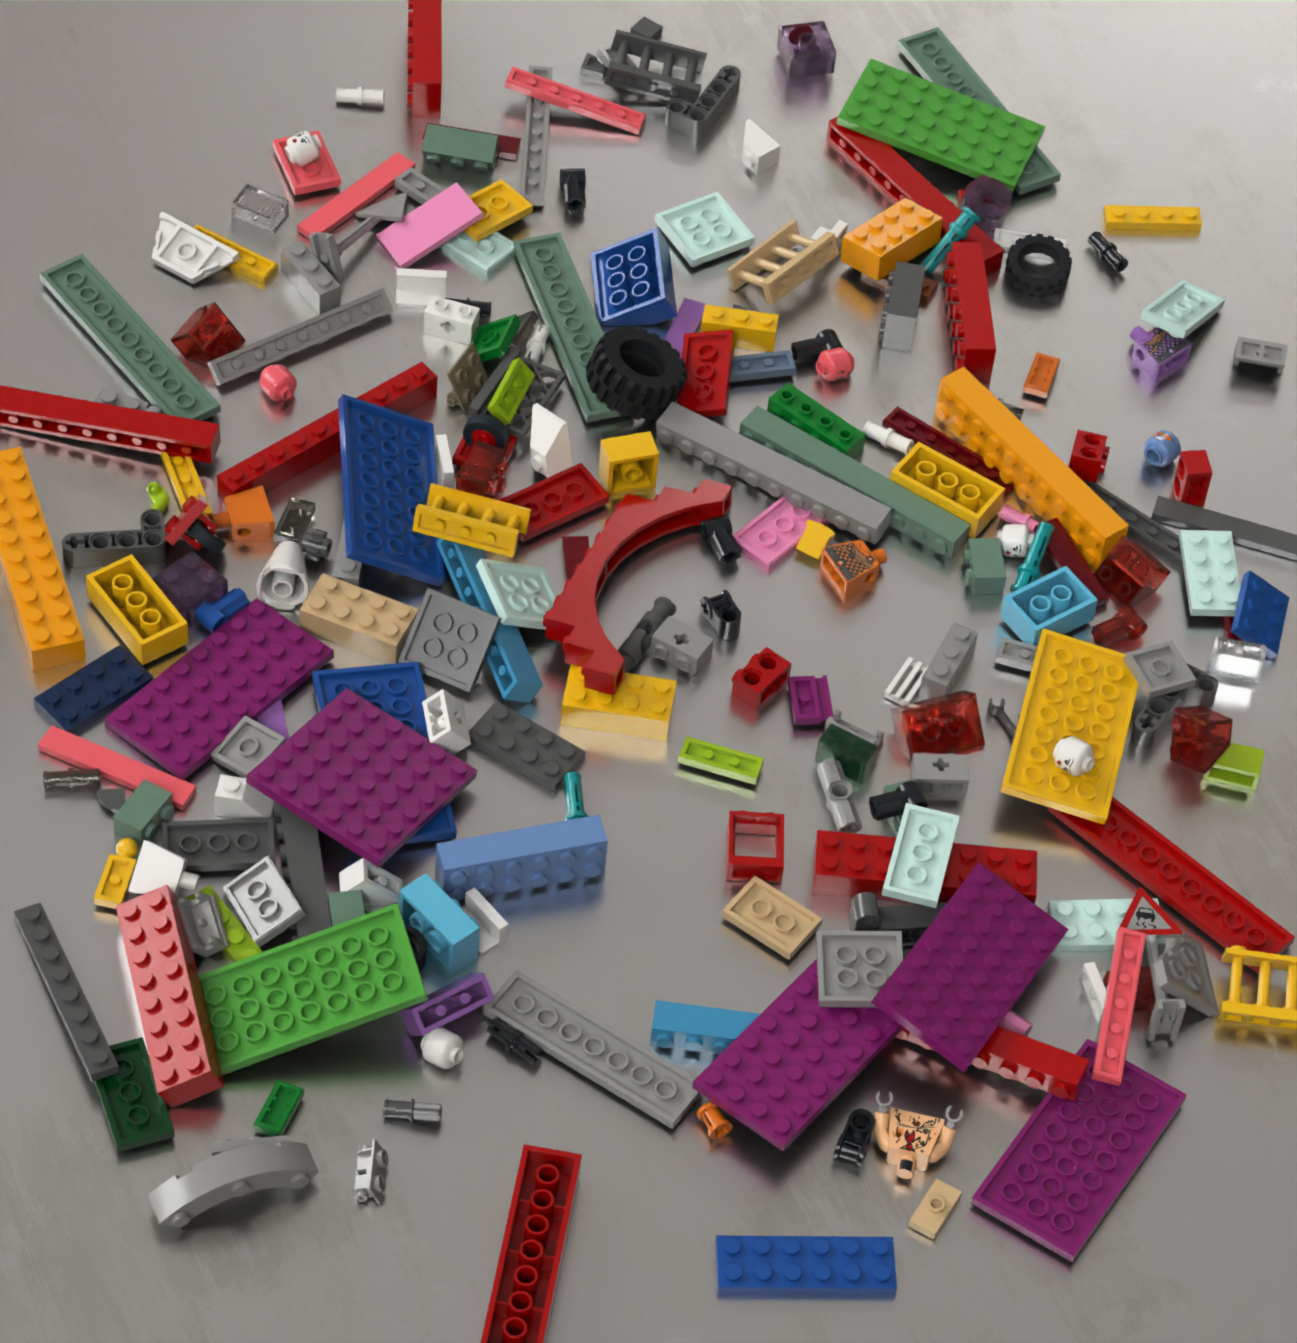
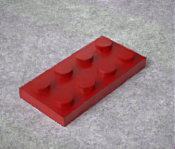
[677,329,735,417]
[499,463,610,542]

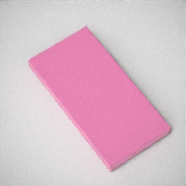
[376,182,484,269]
[733,497,828,571]

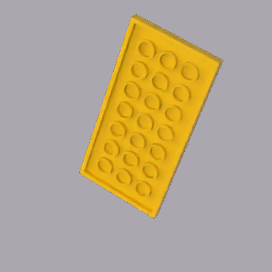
[1000,628,1139,825]

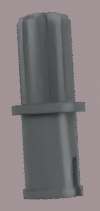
[383,1099,442,1123]

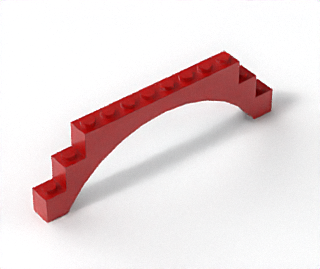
[543,478,732,696]

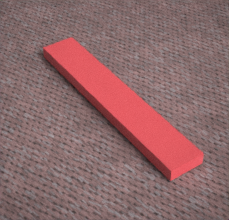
[504,67,646,135]
[297,152,415,238]
[38,726,196,811]
[1091,926,1146,1086]

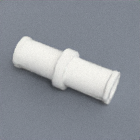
[336,86,385,106]
[523,324,550,363]
[862,420,914,455]

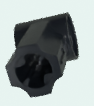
[560,168,586,213]
[791,329,843,364]
[700,514,741,565]
[869,781,928,821]

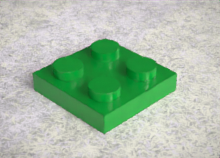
[470,314,521,363]

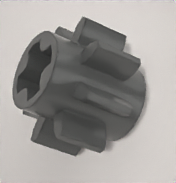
[301,529,332,562]

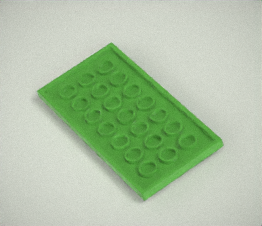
[836,59,1046,193]
[198,903,428,1075]

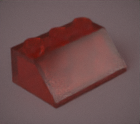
[890,690,985,764]

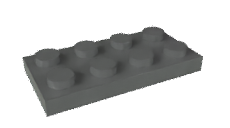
[469,701,586,792]
[161,817,276,872]

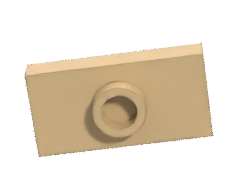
[908,1178,962,1240]

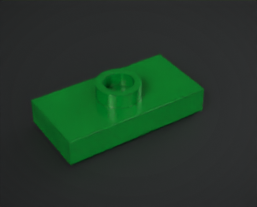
[253,1080,304,1137]

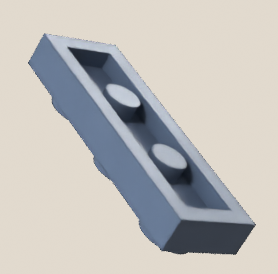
[730,350,796,382]

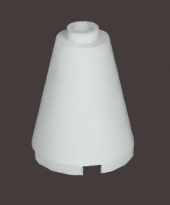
[256,541,309,610]

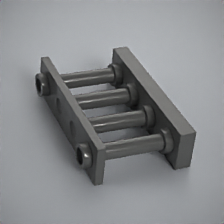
[604,29,707,104]

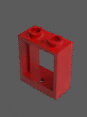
[726,810,784,884]

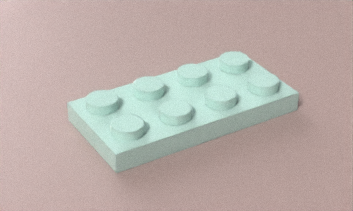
[1140,280,1225,339]
[1179,530,1240,617]
[882,803,960,908]
[1047,898,1166,952]

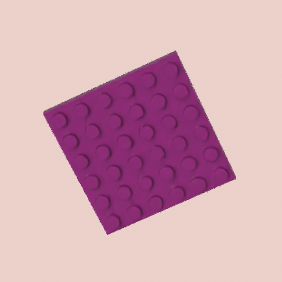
[246,688,478,868]

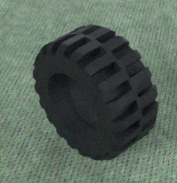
[586,326,687,420]

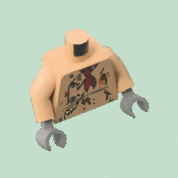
[873,1091,964,1179]

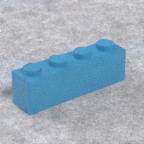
[650,1000,760,1055]

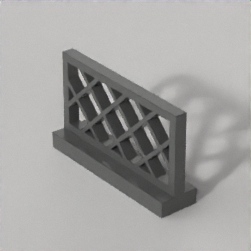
[467,346,566,440]

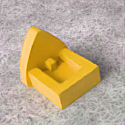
[796,520,835,561]

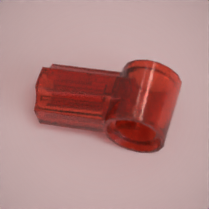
[1091,605,1148,647]

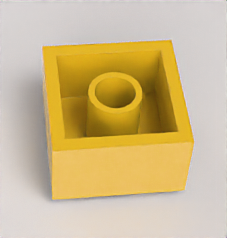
[598,431,659,496]

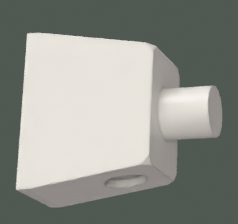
[128,840,200,896]

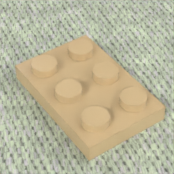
[721,876,823,960]

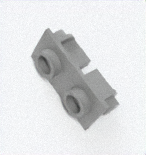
[354,1139,388,1205]

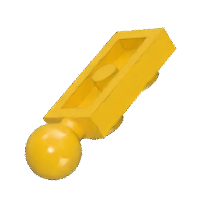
[94,838,138,909]

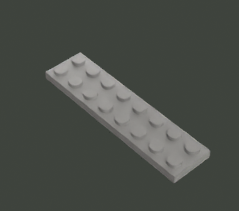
[483,970,701,1129]

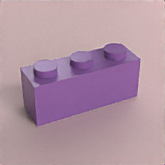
[399,973,495,1036]

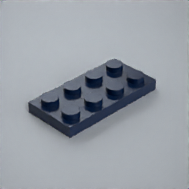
[33,645,153,734]

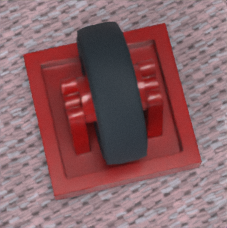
[452,414,518,478]
[164,493,226,555]

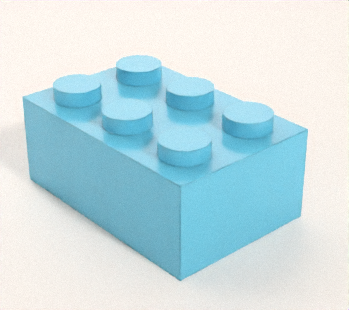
[1000,566,1098,646]
[399,874,480,978]

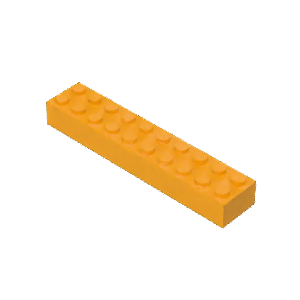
[935,367,1129,572]
[0,447,86,672]

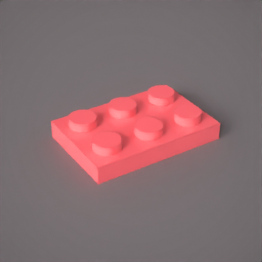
[273,130,341,196]

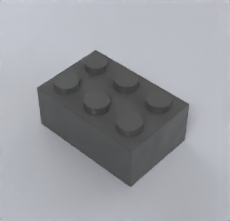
[878,261,926,353]

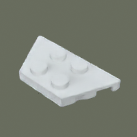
[152,211,240,284]

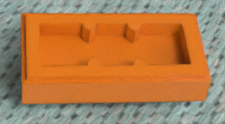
[1022,352,1060,398]

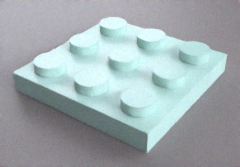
[655,191,755,267]
[476,559,557,630]

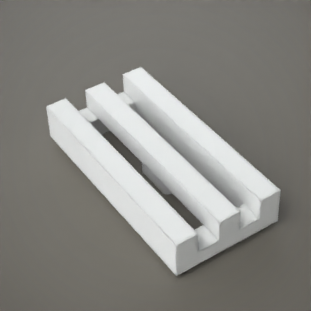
[884,657,929,708]

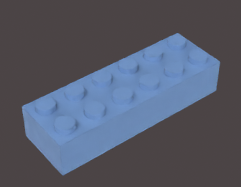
[435,815,608,902]

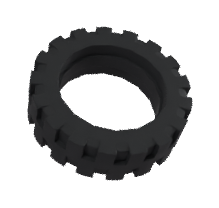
[1005,234,1072,297]

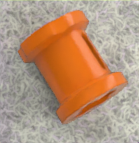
[697,1101,733,1140]

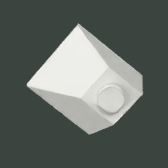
[530,403,573,478]

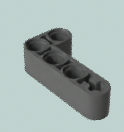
[665,65,741,139]
[62,509,166,568]
[1131,664,1219,749]
[849,892,947,943]

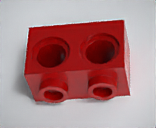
[1069,430,1110,483]
[1172,450,1213,507]
[731,647,792,711]

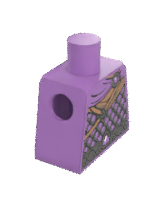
[1130,326,1192,382]

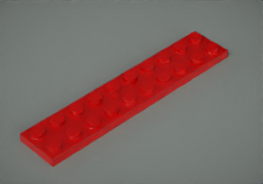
[1048,796,1295,974]

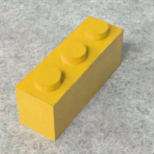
[701,304,779,352]

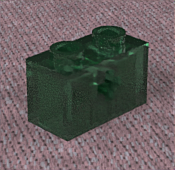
[815,723,878,784]

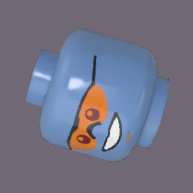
[1143,430,1181,468]

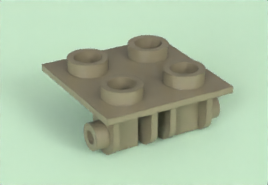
[447,342,488,413]

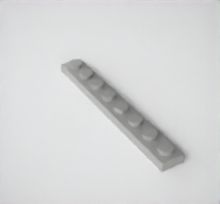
[520,66,553,206]
[207,288,394,386]

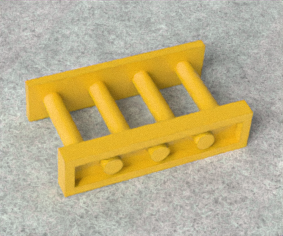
[412,483,532,558]
[1217,946,1297,1031]

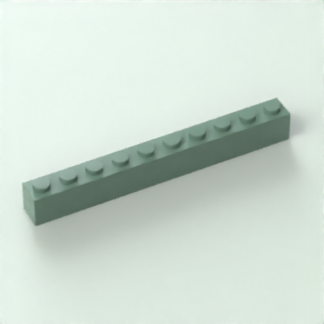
[739,406,971,559]

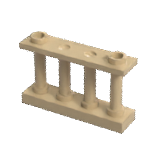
[727,220,840,305]

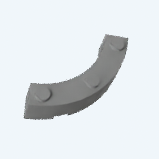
[148,1141,319,1228]

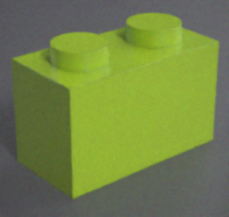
[1203,738,1265,791]

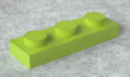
[487,357,535,425]
[678,736,764,785]

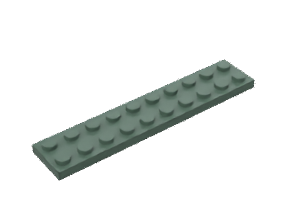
[897,27,1061,195]
[513,232,622,423]
[40,254,221,421]

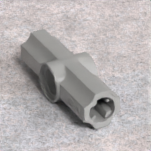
[816,758,862,833]

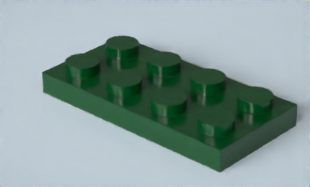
[94,1037,175,1152]

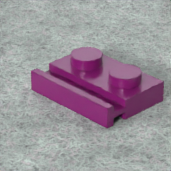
[787,675,834,725]

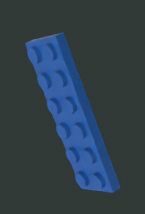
[715,1235,897,1295]

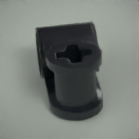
[700,590,741,640]
[833,1109,875,1168]

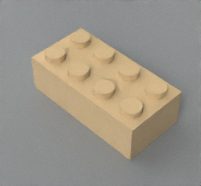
[299,573,419,664]

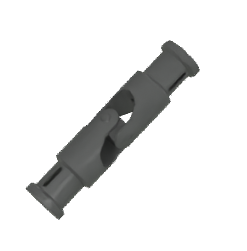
[617,596,676,673]

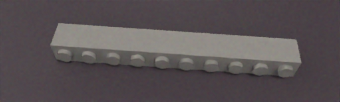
[656,401,892,544]

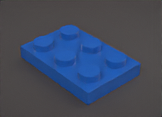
[1231,570,1289,659]

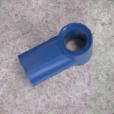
[194,588,250,633]

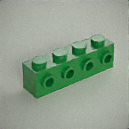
[767,383,866,459]

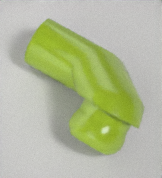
[147,482,170,513]

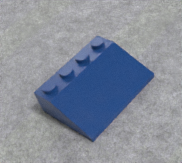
[590,227,678,327]

